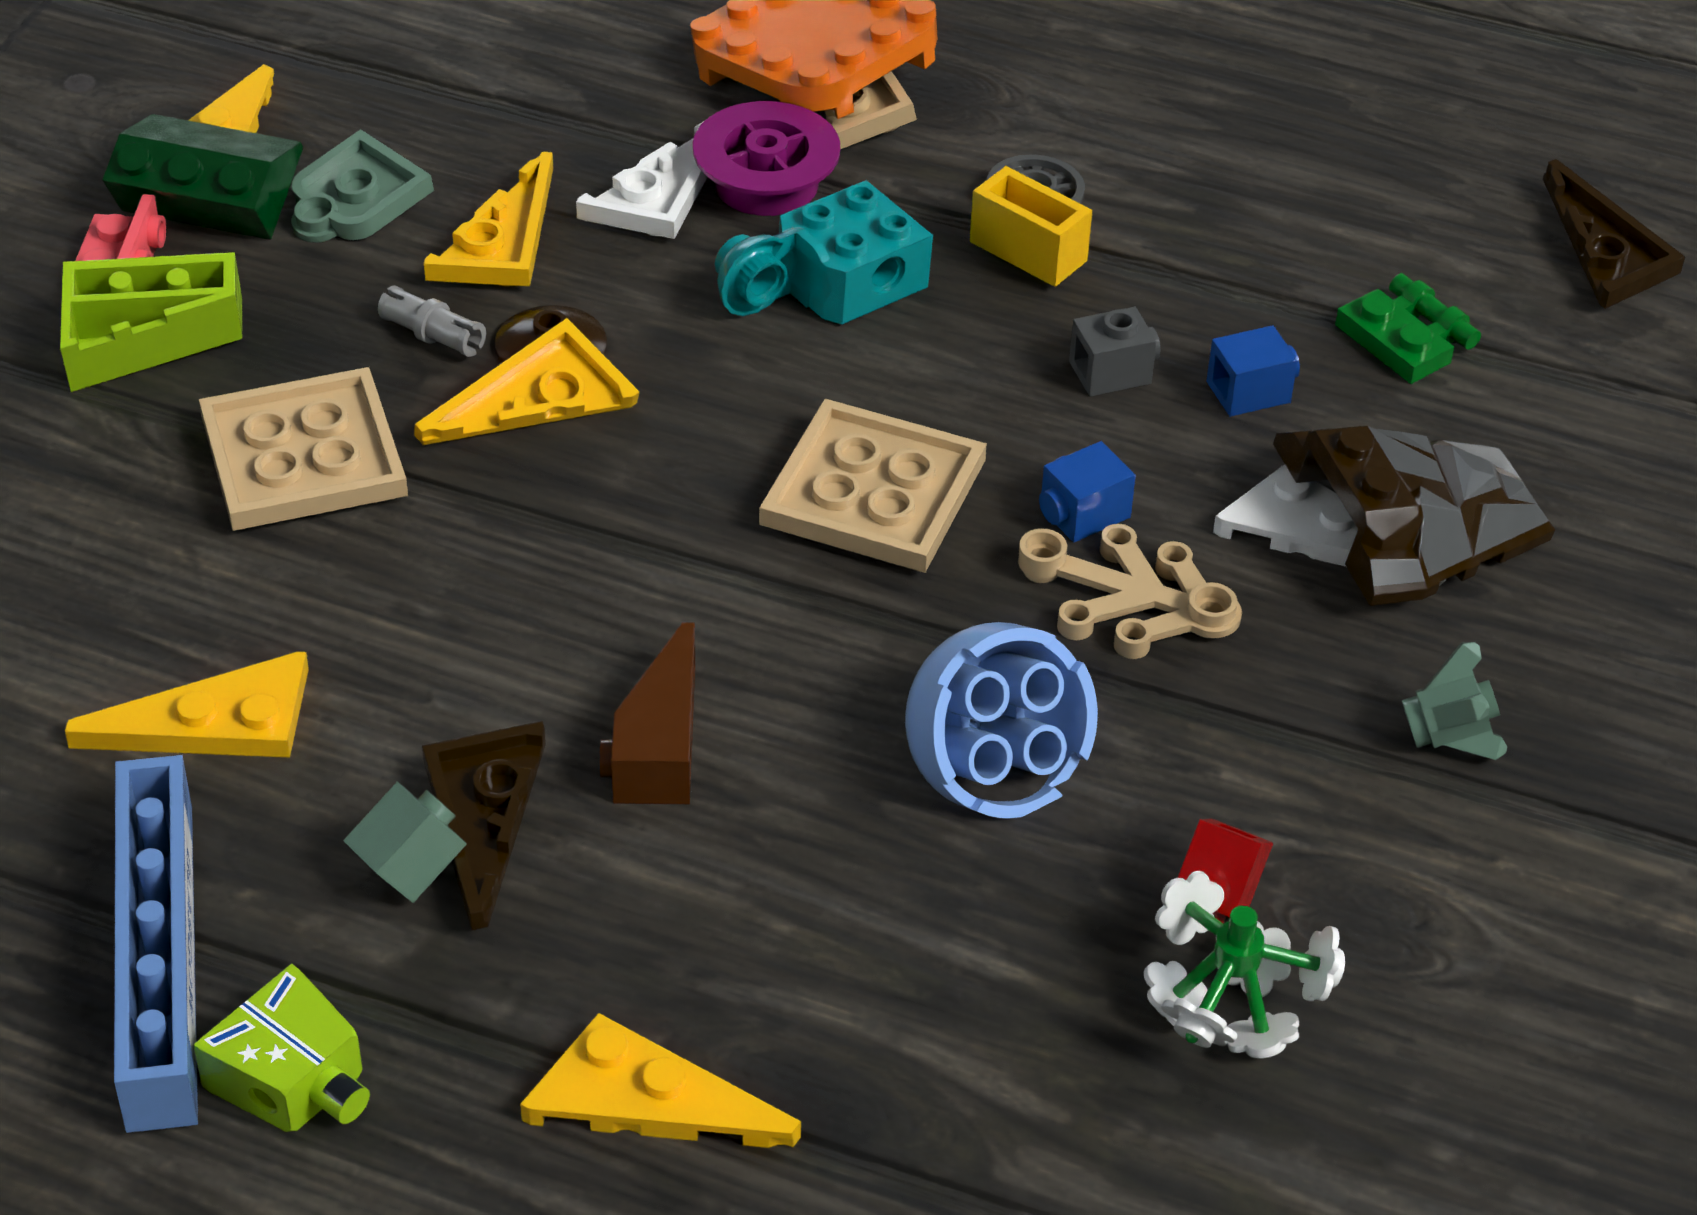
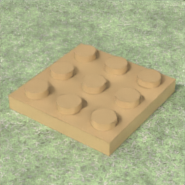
[199,367,408,531]
[759,399,987,573]

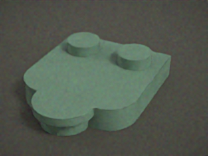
[291,129,434,242]

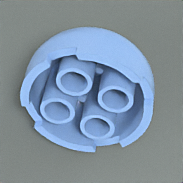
[905,622,1098,818]

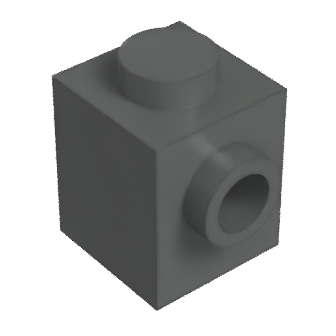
[1069,306,1161,397]

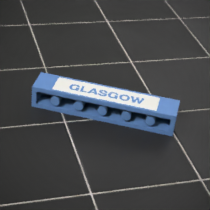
[114,755,198,1133]

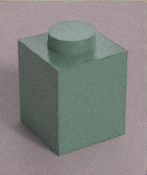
[343,781,467,903]

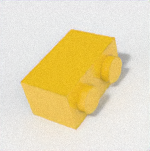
[970,166,1093,287]

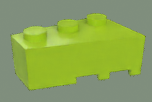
[60,252,242,392]

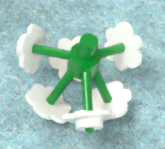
[1144,871,1345,1058]

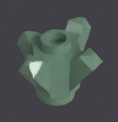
[1402,642,1507,760]

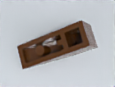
[600,622,696,804]

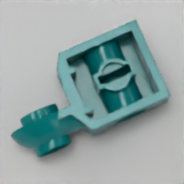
[714,180,933,324]

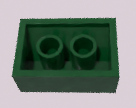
[102,114,303,240]

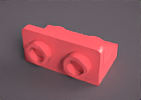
[75,194,166,261]

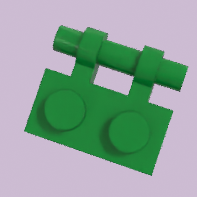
[1335,273,1481,384]

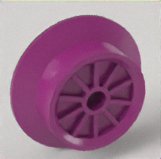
[693,101,841,216]

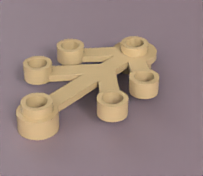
[1018,524,1242,659]

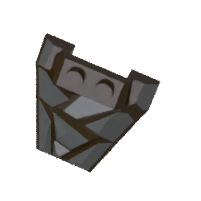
[1273,426,1555,606]

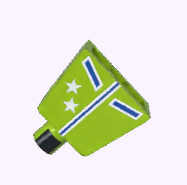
[193,964,370,1132]

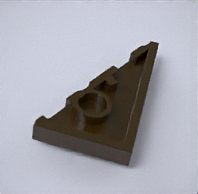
[1543,159,1685,309]
[422,721,546,931]

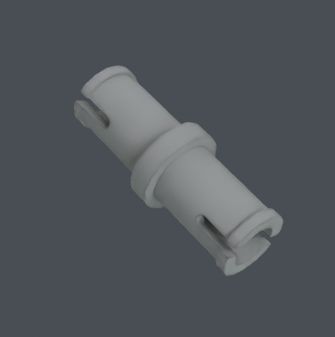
[378,285,486,357]

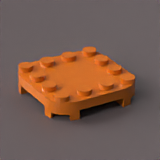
[690,0,938,119]

